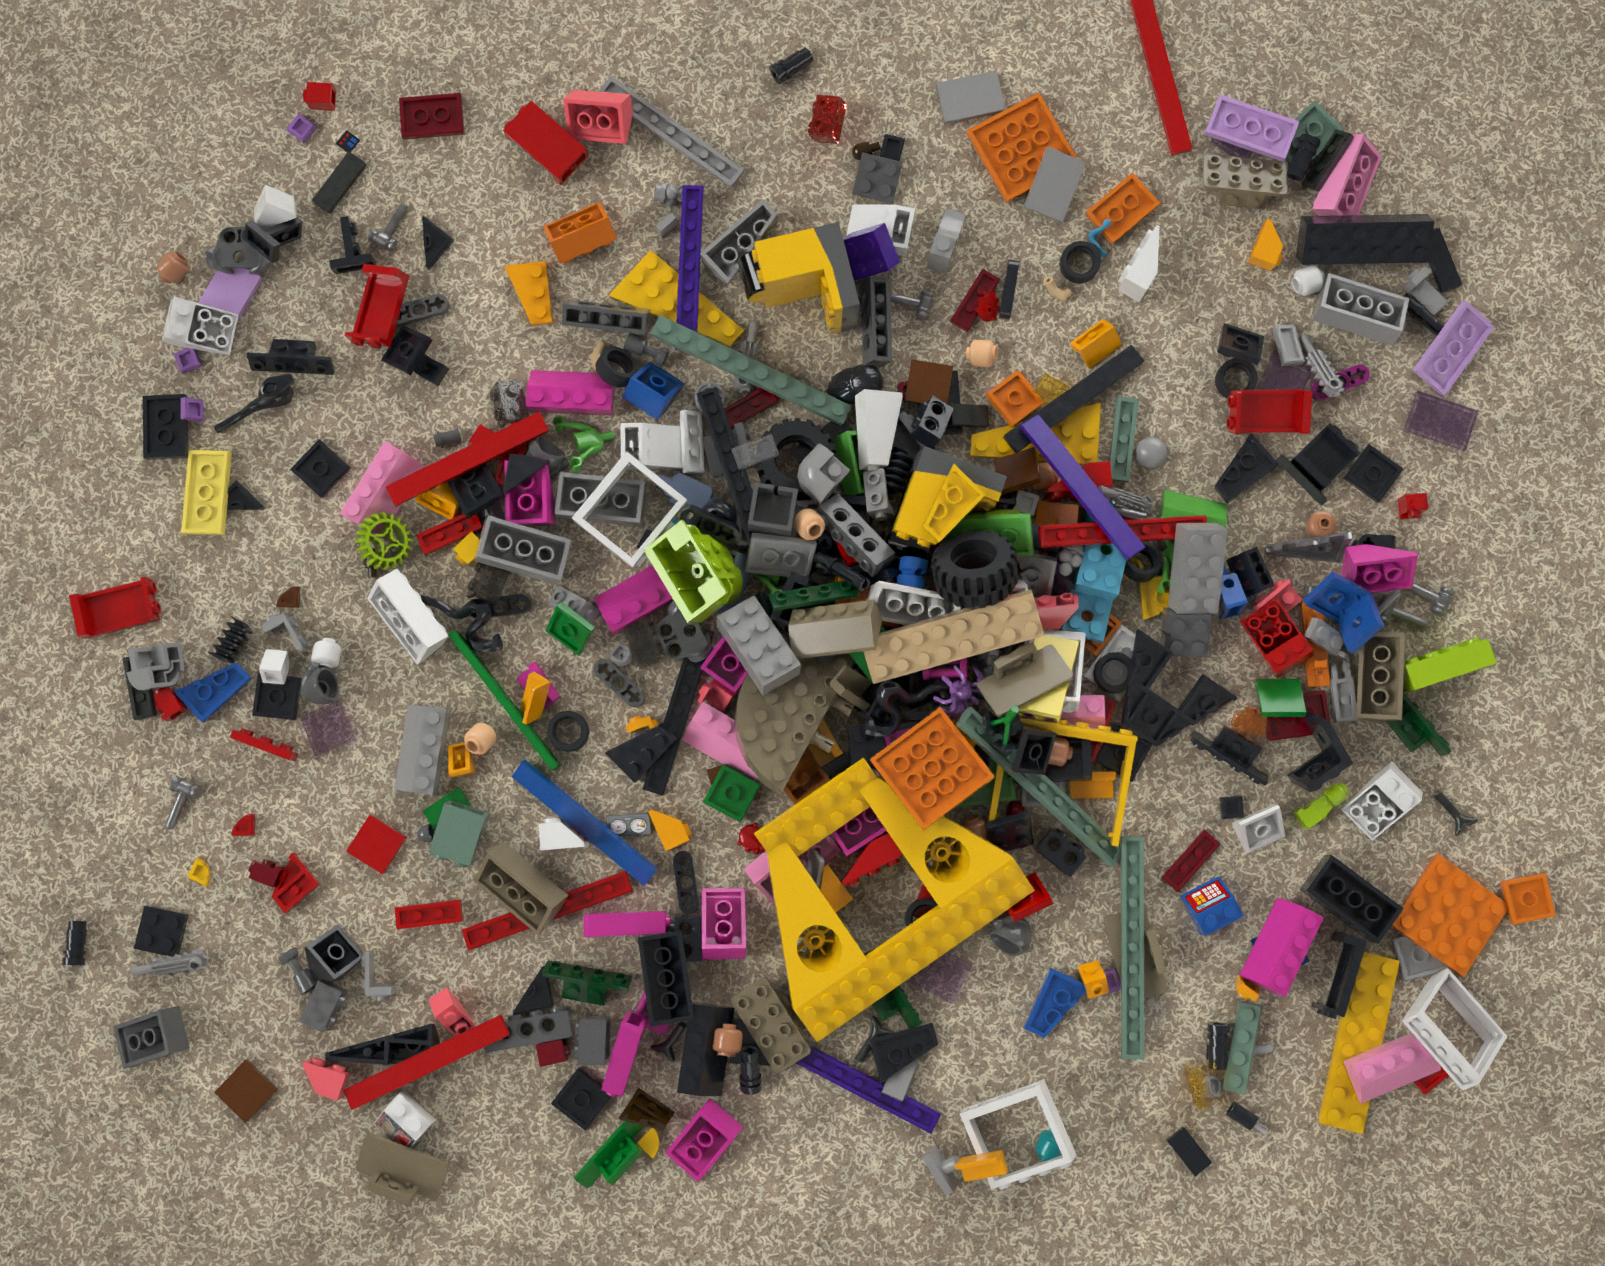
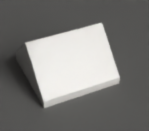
[254,185,296,229]
[1232,805,1285,854]

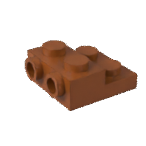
[784,749,831,804]

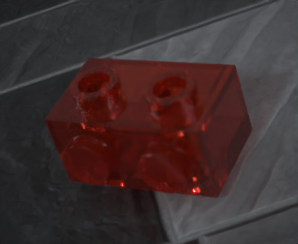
[808,95,847,144]

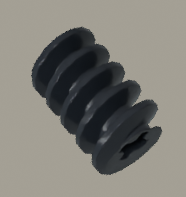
[884,447,913,495]
[208,616,253,663]

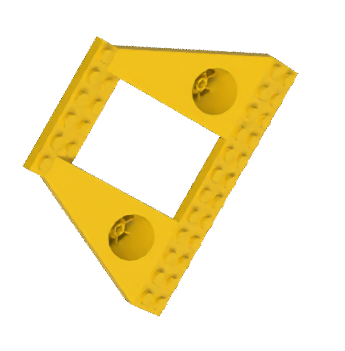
[754,758,1035,1042]

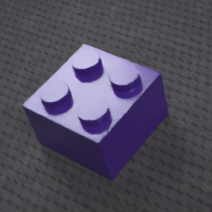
[843,223,900,281]

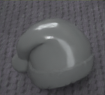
[526,437,569,478]
[301,662,339,705]
[990,914,1032,956]

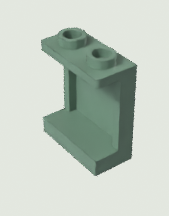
[429,800,490,867]

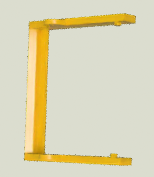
[987,712,1138,847]

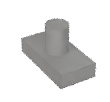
[922,1145,959,1196]

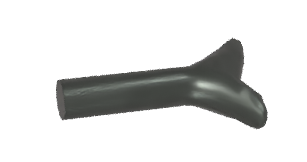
[1435,792,1478,835]
[855,1015,893,1063]
[650,1021,687,1061]

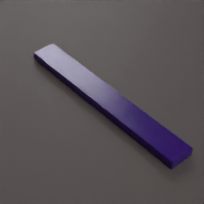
[675,185,704,350]
[1020,414,1145,561]
[795,1045,941,1134]

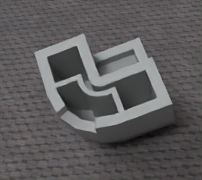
[797,444,850,505]
[126,642,184,690]

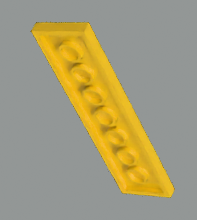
[1318,952,1400,1134]

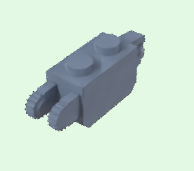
[654,473,718,514]

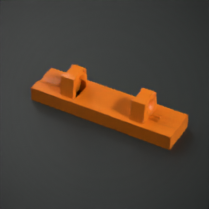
[1300,602,1330,687]

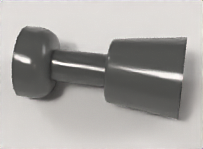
[623,333,670,367]
[278,947,318,995]

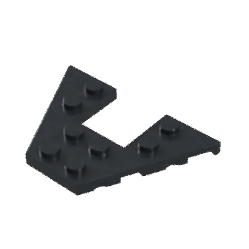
[1121,629,1237,747]

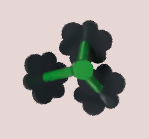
[983,705,1023,753]

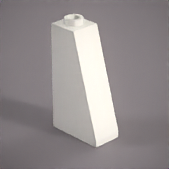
[855,389,903,471]

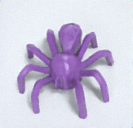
[933,665,983,720]

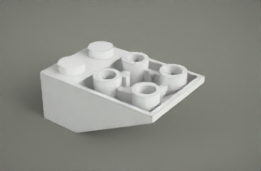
[846,205,915,257]
[1118,225,1160,302]
[162,296,238,355]
[621,423,682,470]
[1341,761,1423,841]

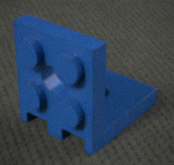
[1303,571,1384,654]

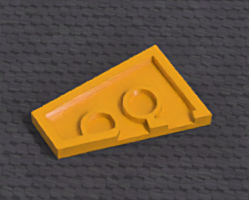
[505,261,553,326]

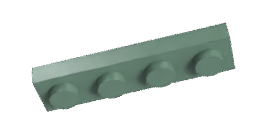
[1109,396,1139,483]
[1223,1002,1263,1095]

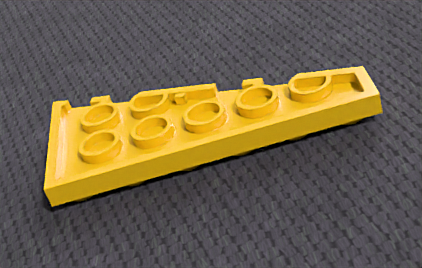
[609,250,744,348]
[970,403,1101,465]

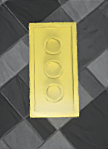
[181,450,232,535]
[1019,634,1079,719]

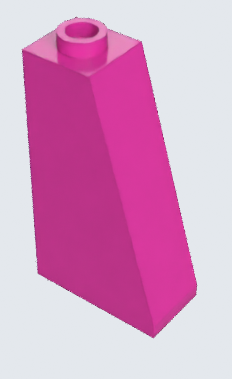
[584,911,671,937]
[601,1010,649,1097]

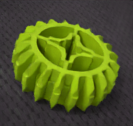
[354,512,413,570]

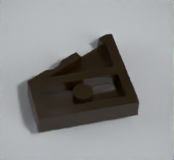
[619,1087,675,1130]

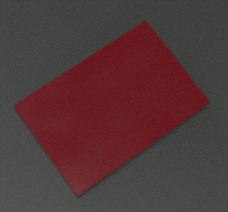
[399,93,465,140]
[1263,690,1331,742]

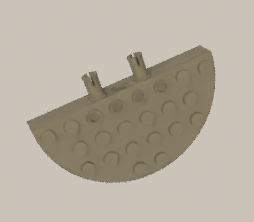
[735,638,855,796]

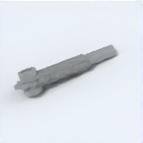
[732,322,761,393]
[1299,334,1345,398]
[1098,486,1154,515]
[131,949,208,976]

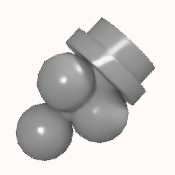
[654,182,682,207]
[1059,546,1084,576]

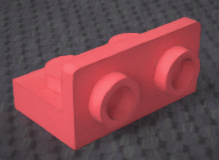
[1252,579,1302,612]

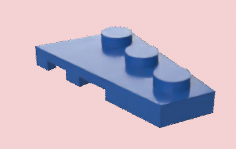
[174,663,252,723]
[1023,968,1086,1038]

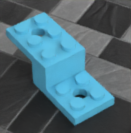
[1061,544,1126,643]

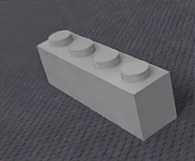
[700,199,778,285]

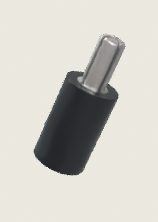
[1226,1101,1268,1135]

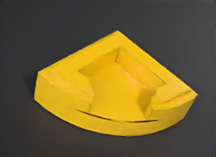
[187,857,211,887]
[637,1128,659,1159]

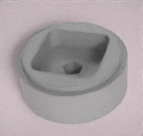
[611,644,633,666]
[1201,1075,1221,1098]

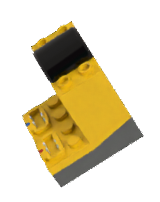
[738,222,860,334]
[886,446,1007,560]

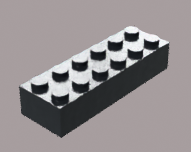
[1296,214,1435,265]

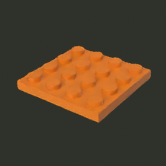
[966,93,1077,204]
[870,707,995,831]
[1391,854,1508,977]

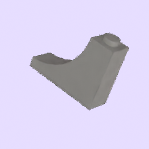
[927,208,966,274]

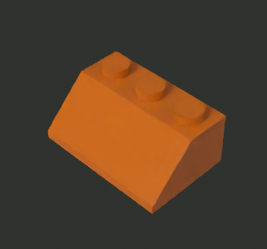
[543,201,617,264]

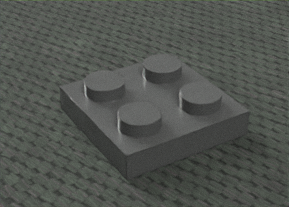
[852,152,903,204]

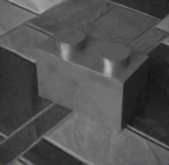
[299,979,347,1033]

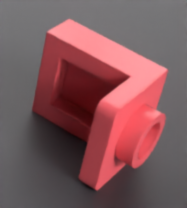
[697,679,735,712]

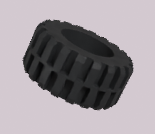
[756,418,837,501]
[932,529,1018,609]

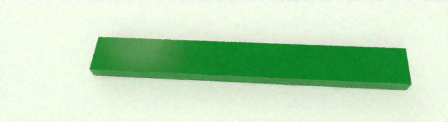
[448,630,561,771]

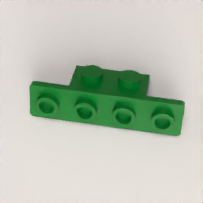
[574,1121,644,1188]

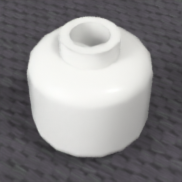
[1291,265,1325,296]
[311,638,341,670]

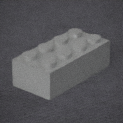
[555,472,647,527]
[474,515,571,585]
[1168,523,1228,614]
[717,596,801,696]

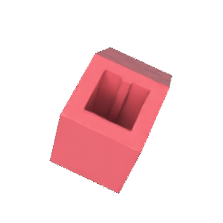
[1034,593,1079,630]
[429,987,476,1036]
[303,1057,351,1101]

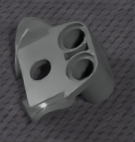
[205,227,270,275]
[656,601,712,662]

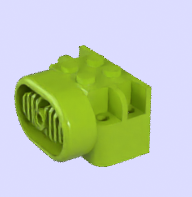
[644,520,743,623]

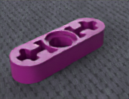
[1310,364,1370,401]

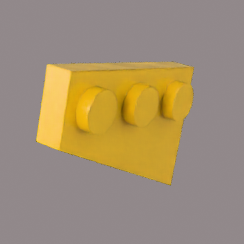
[923,464,986,543]
[1139,576,1171,621]

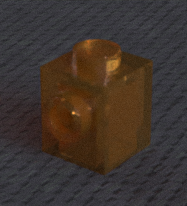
[1231,707,1267,738]

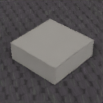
[656,213,677,238]

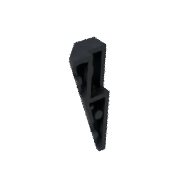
[325,1024,440,1065]

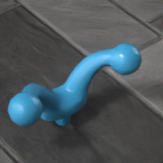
[1088,219,1111,258]

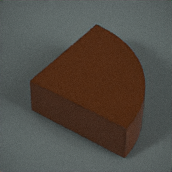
[276,586,301,608]

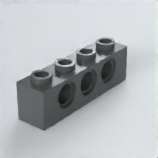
[860,277,892,367]
[562,300,651,335]
[817,494,895,577]
[484,1006,575,1053]

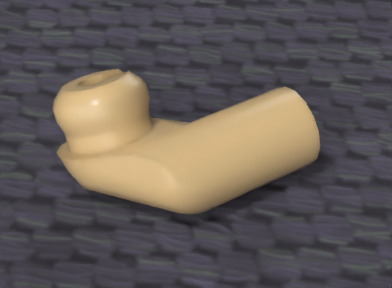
[1043,276,1072,301]
[590,341,608,371]

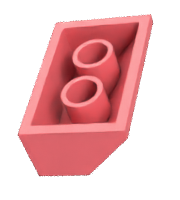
[563,90,633,144]

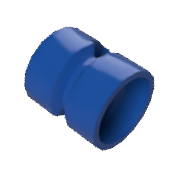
[897,556,929,589]

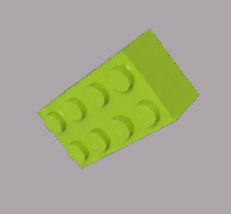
[1403,637,1497,692]

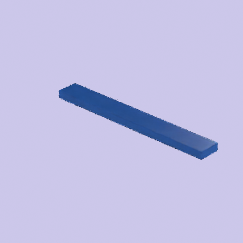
[512,760,658,886]

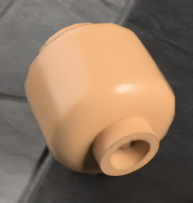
[966,340,998,367]
[793,508,825,540]
[464,723,497,755]

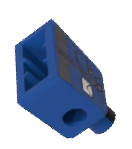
[1218,566,1248,620]

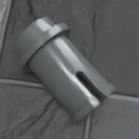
[433,428,461,448]

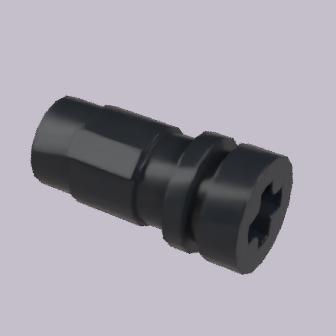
[769,47,813,85]
[1286,134,1321,181]
[62,921,87,966]
[1206,1022,1230,1070]
[740,1046,762,1095]

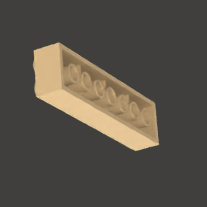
[863,589,1045,684]

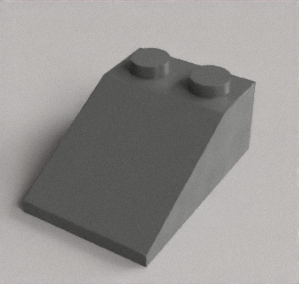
[113,1006,189,1069]

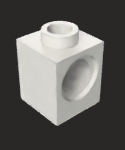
[259,649,291,685]

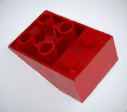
[1043,461,1113,502]
[1239,598,1314,679]
[841,832,903,887]

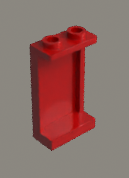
[503,101,589,185]
[344,264,410,349]
[1226,389,1312,434]
[69,577,161,639]

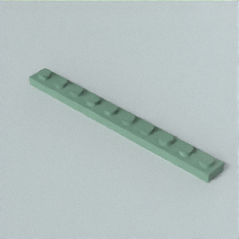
[650,315,851,426]
[956,707,1121,867]
[1121,836,1144,1059]

